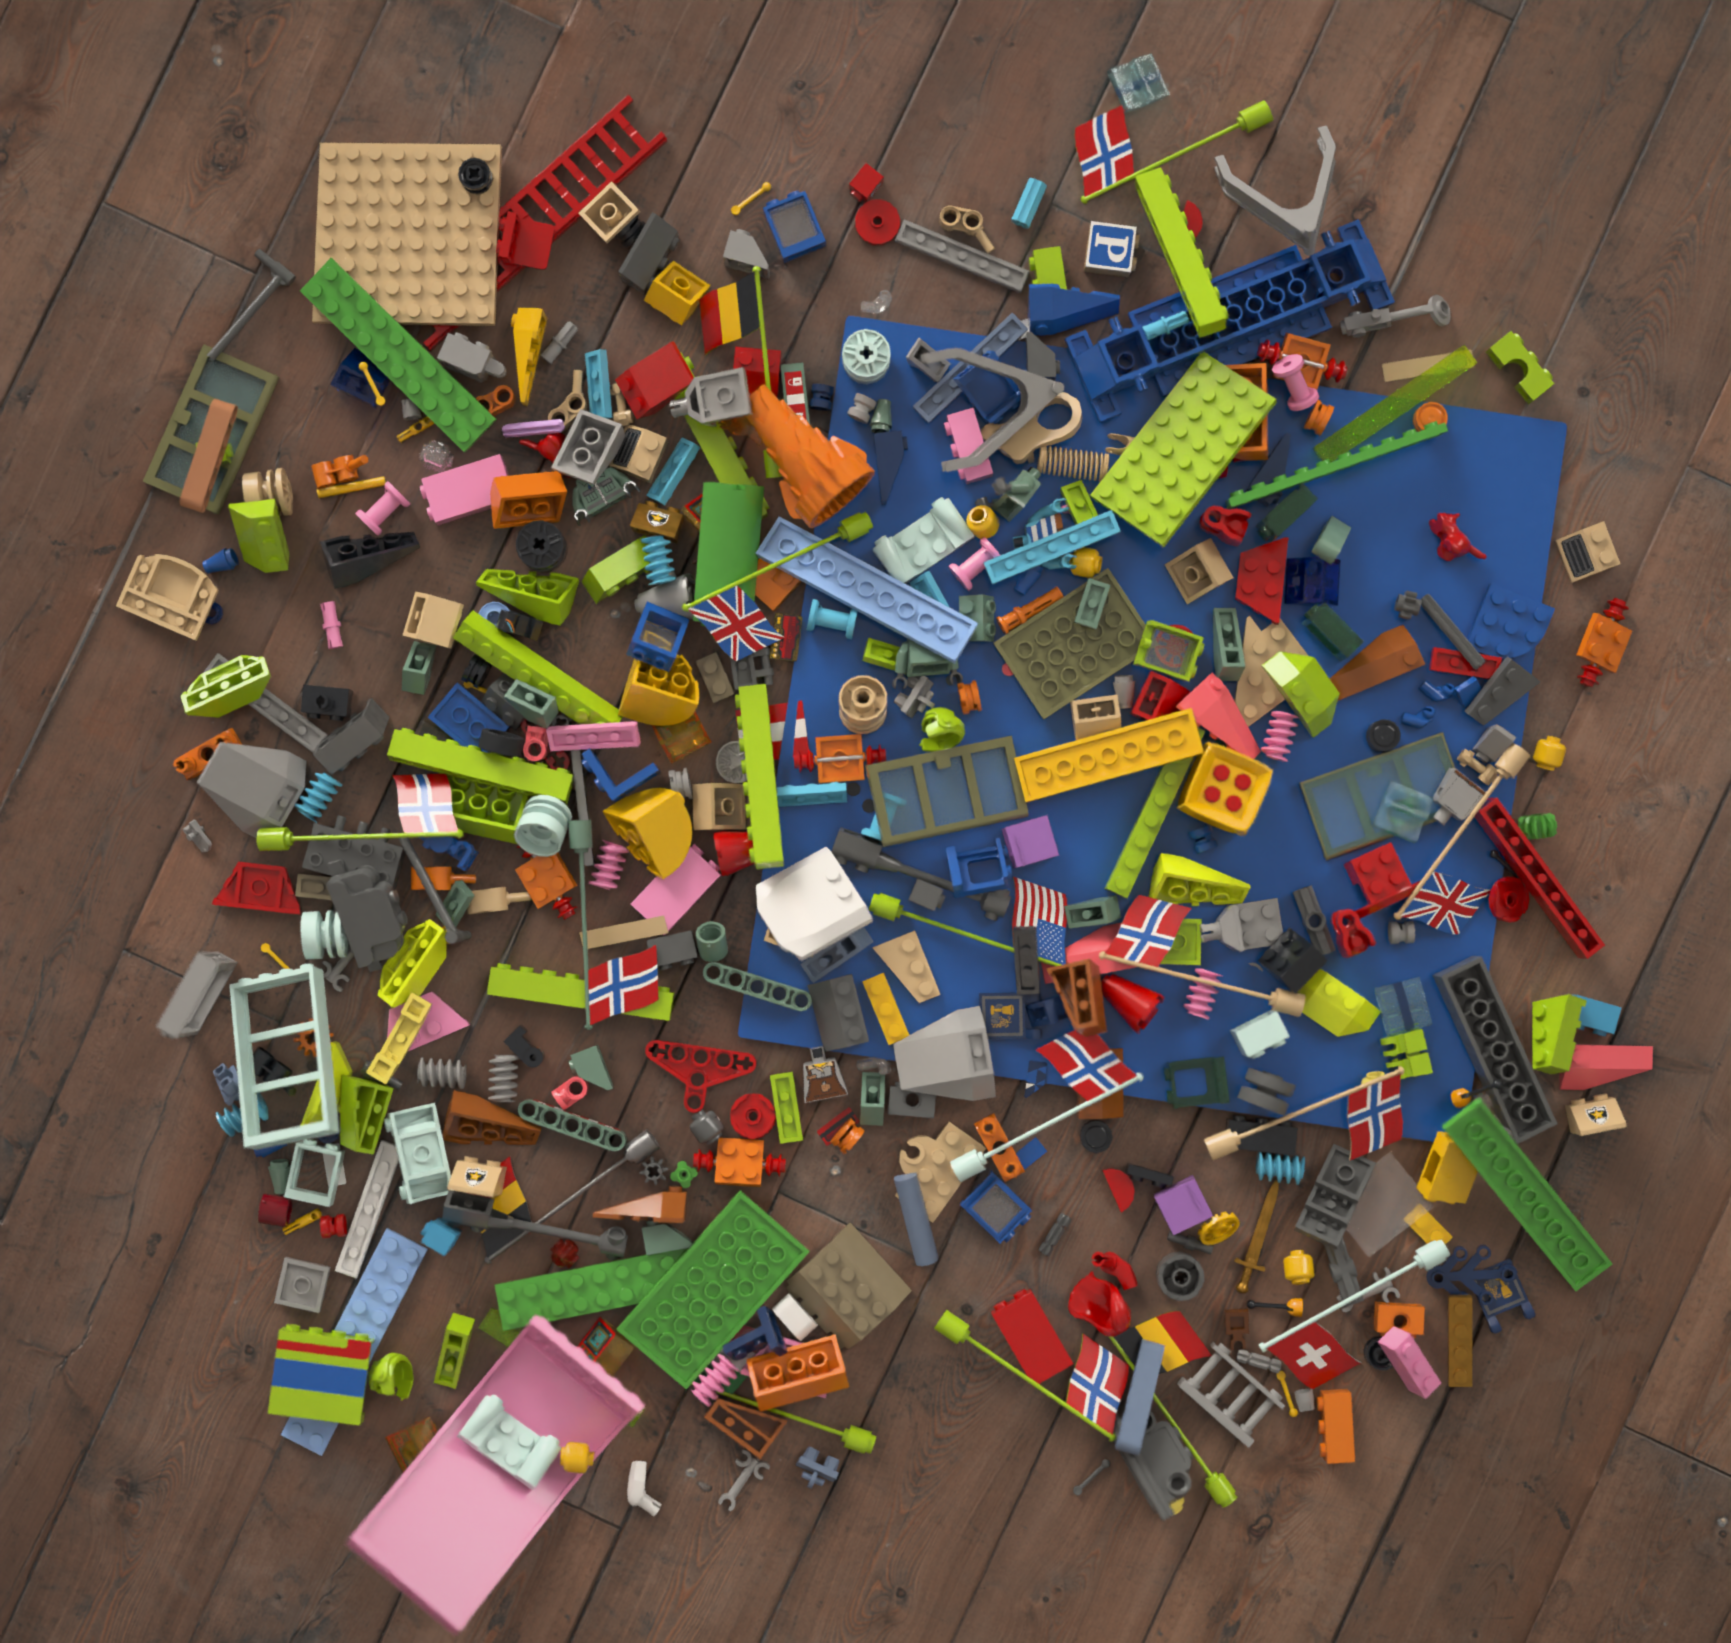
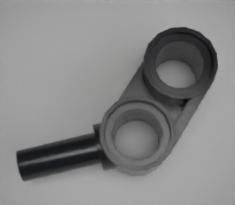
[253,1046,296,1096]

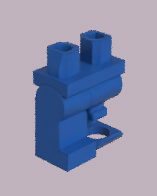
[418,836,479,872]

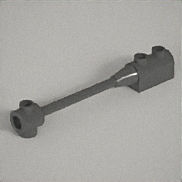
[831,827,1011,921]
[442,1190,628,1260]

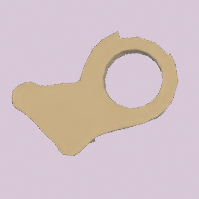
[981,392,1083,464]

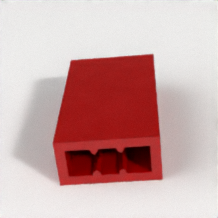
[991,1288,1073,1387]

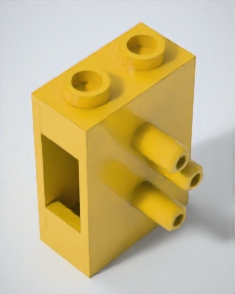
[1416,1131,1478,1204]

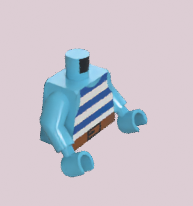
[1013,498,1077,569]

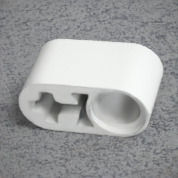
[772,1293,818,1341]

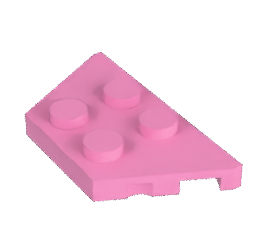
[387,991,470,1051]

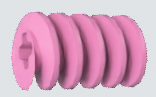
[1261,711,1299,762]
[588,840,629,890]
[1183,969,1222,1020]
[691,1354,740,1407]

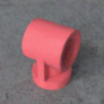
[523,726,549,761]
[551,1076,589,1110]

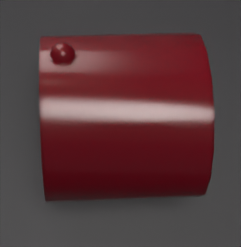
[258,1194,293,1227]

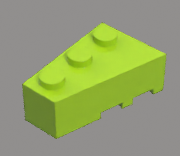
[1532,994,1587,1074]
[340,1074,394,1155]

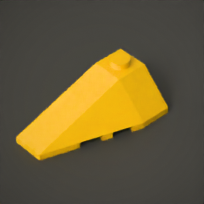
[511,308,547,407]

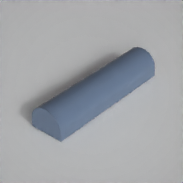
[894,1172,938,1266]

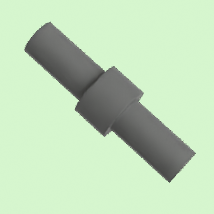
[1167,1231,1213,1255]

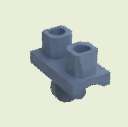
[213,1063,240,1106]
[796,1447,839,1489]

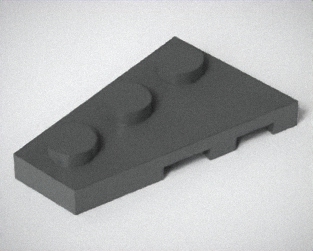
[1465,656,1541,726]

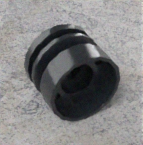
[516,521,567,573]

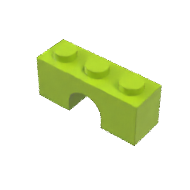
[1485,331,1555,405]

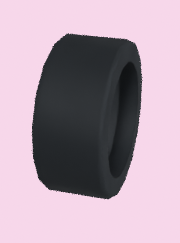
[478,728,525,757]

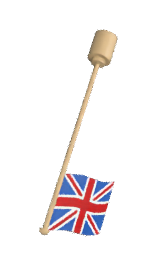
[1394,743,1530,934]

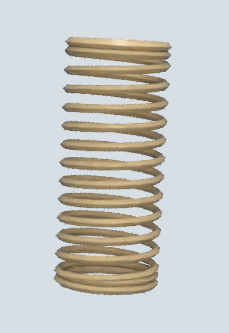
[1037,445,1109,482]

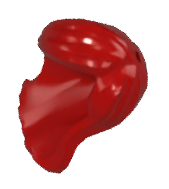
[1068,1271,1131,1337]

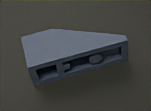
[800,927,874,983]

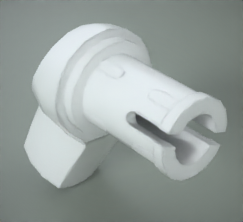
[627,1461,662,1517]

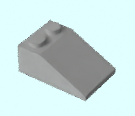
[551,409,626,485]

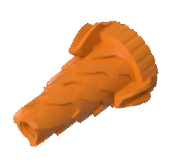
[745,385,875,528]

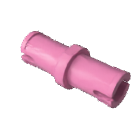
[320,601,343,649]

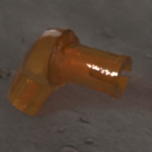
[718,416,763,447]

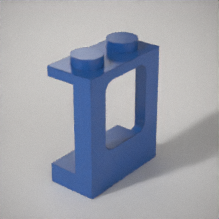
[946,838,1013,898]

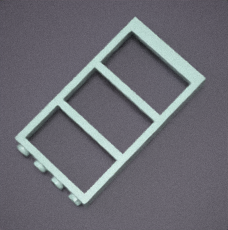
[230,964,339,1150]

